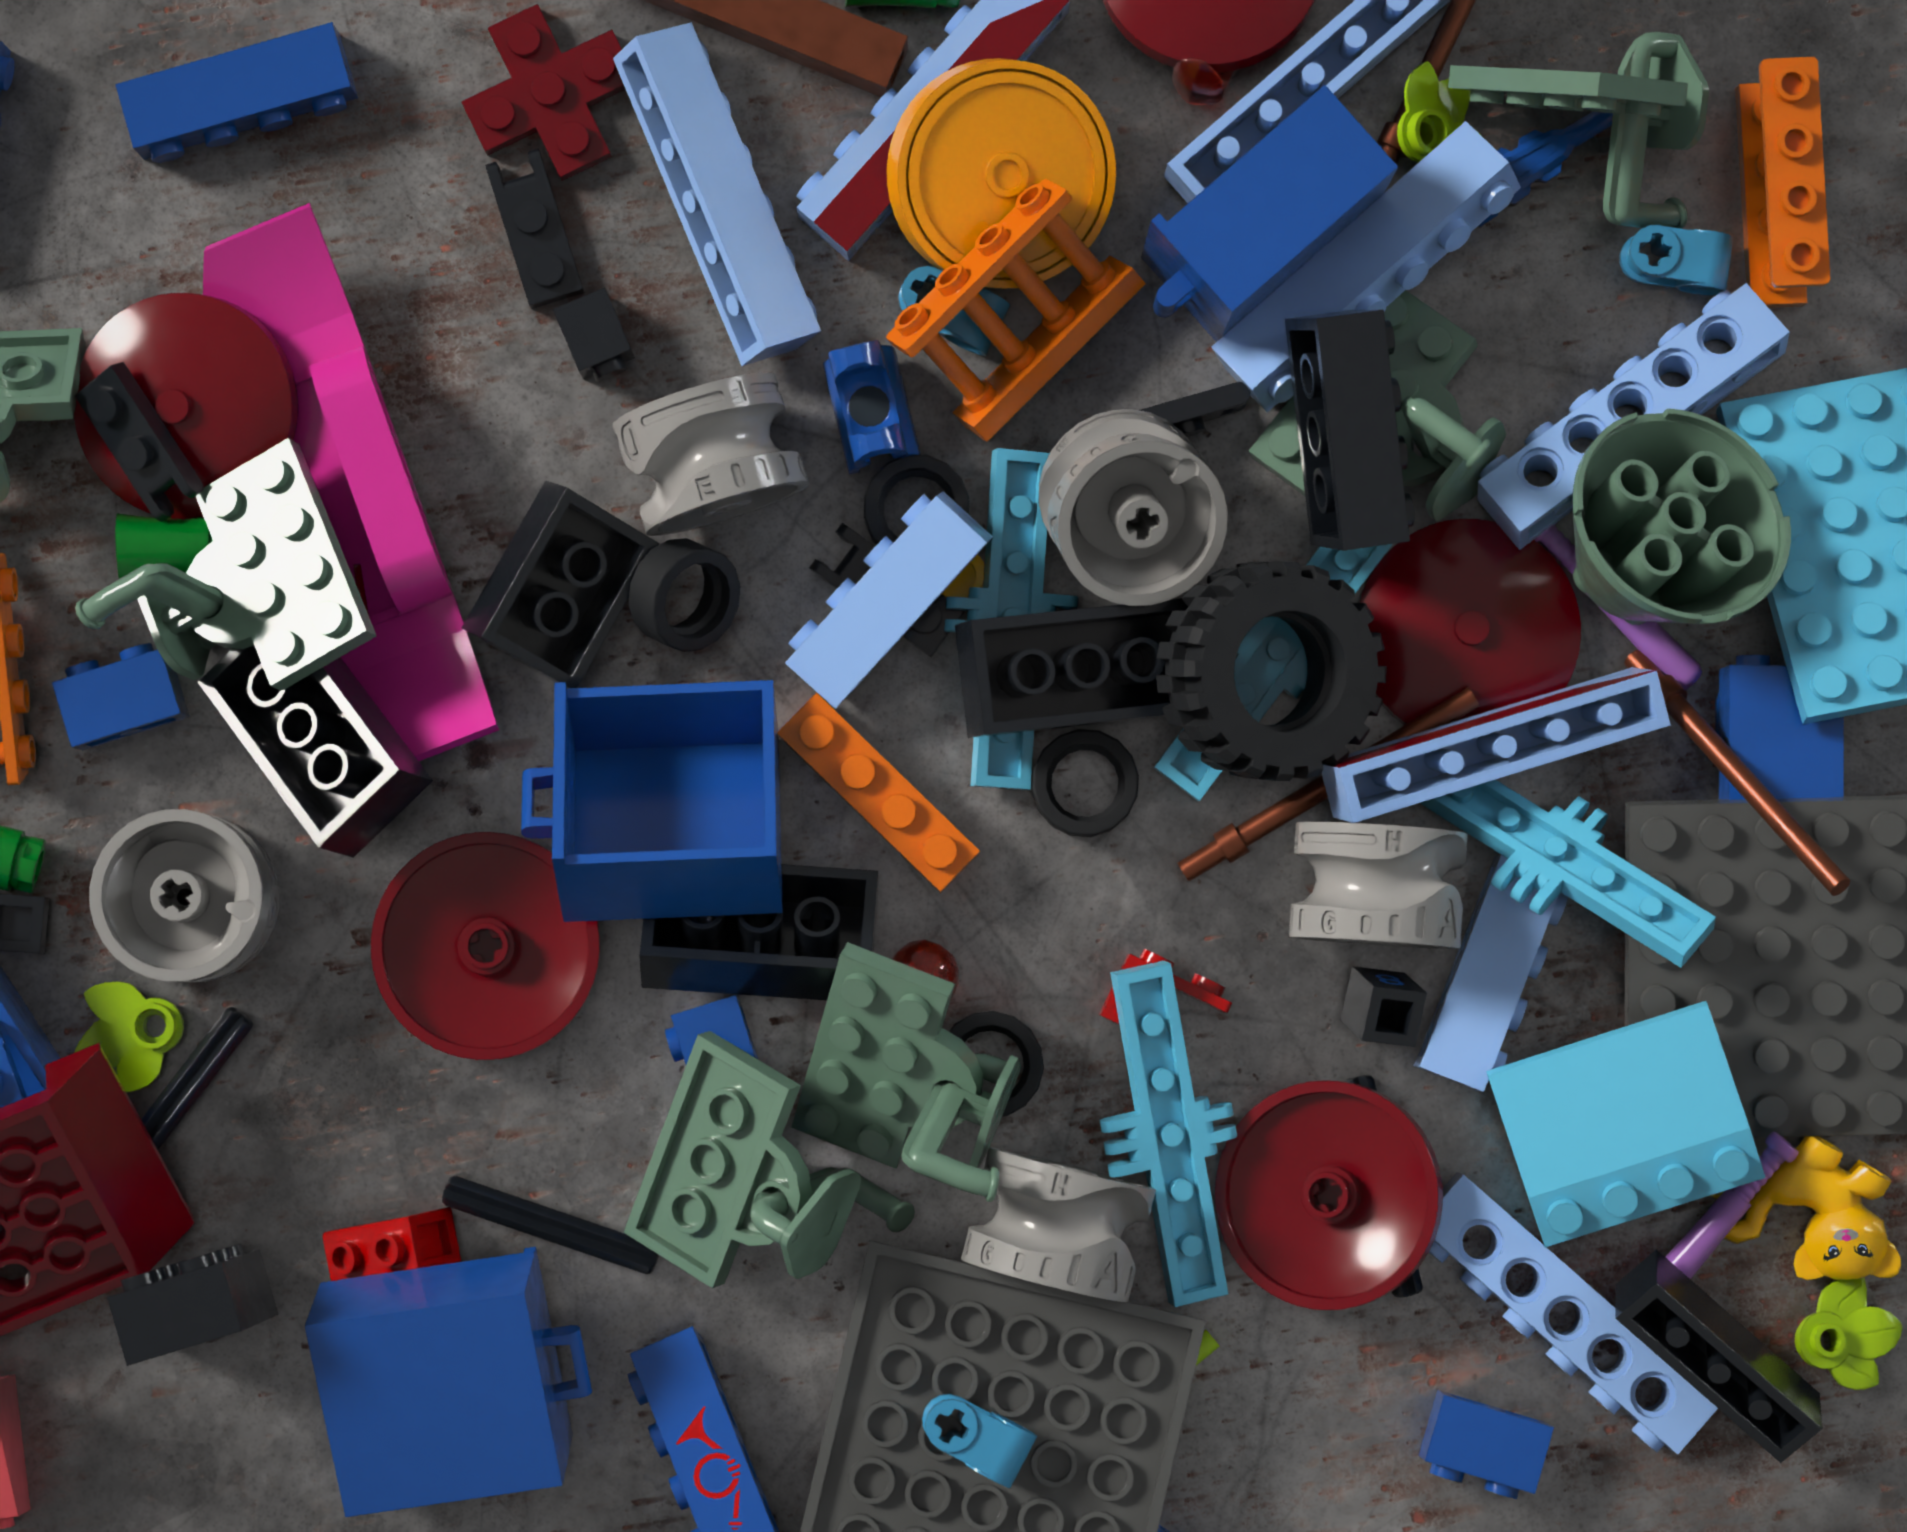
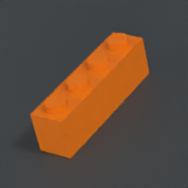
[777,692,980,894]

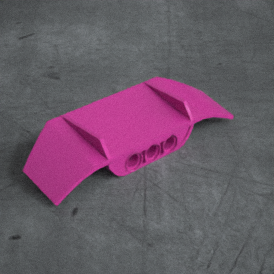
[203,203,499,761]

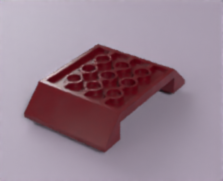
[0,1043,194,1336]

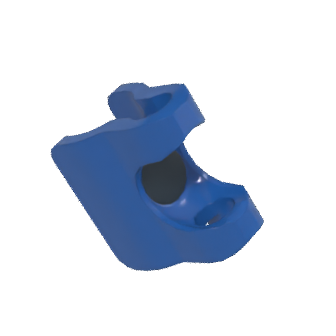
[823,340,921,475]

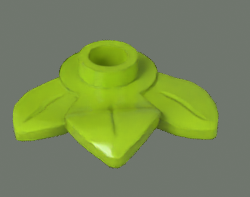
[1397,61,1482,162]
[74,981,184,1093]
[1794,1278,1903,1390]

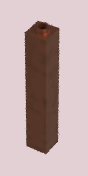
[643,0,908,97]

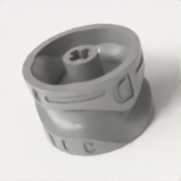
[613,372,809,536]
[1039,409,1228,606]
[89,809,280,982]
[1289,822,1468,949]
[961,1147,1156,1302]

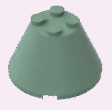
[1573,408,1791,625]

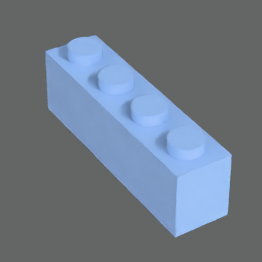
[785,491,993,709]
[1414,855,1568,1092]

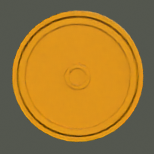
[887,58,1116,289]

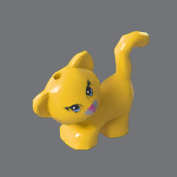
[1724,1136,1901,1280]

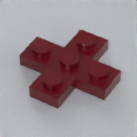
[461,4,626,181]

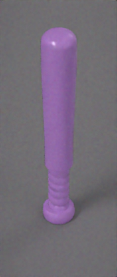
[1534,522,1702,690]
[1665,1131,1799,1279]

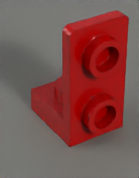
[1099,949,1232,1025]
[322,1207,462,1281]

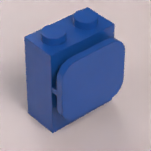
[1715,655,1844,800]

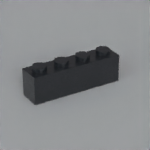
[1615,1249,1823,1463]

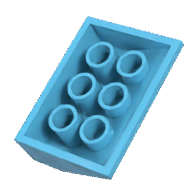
[1486,1001,1766,1247]

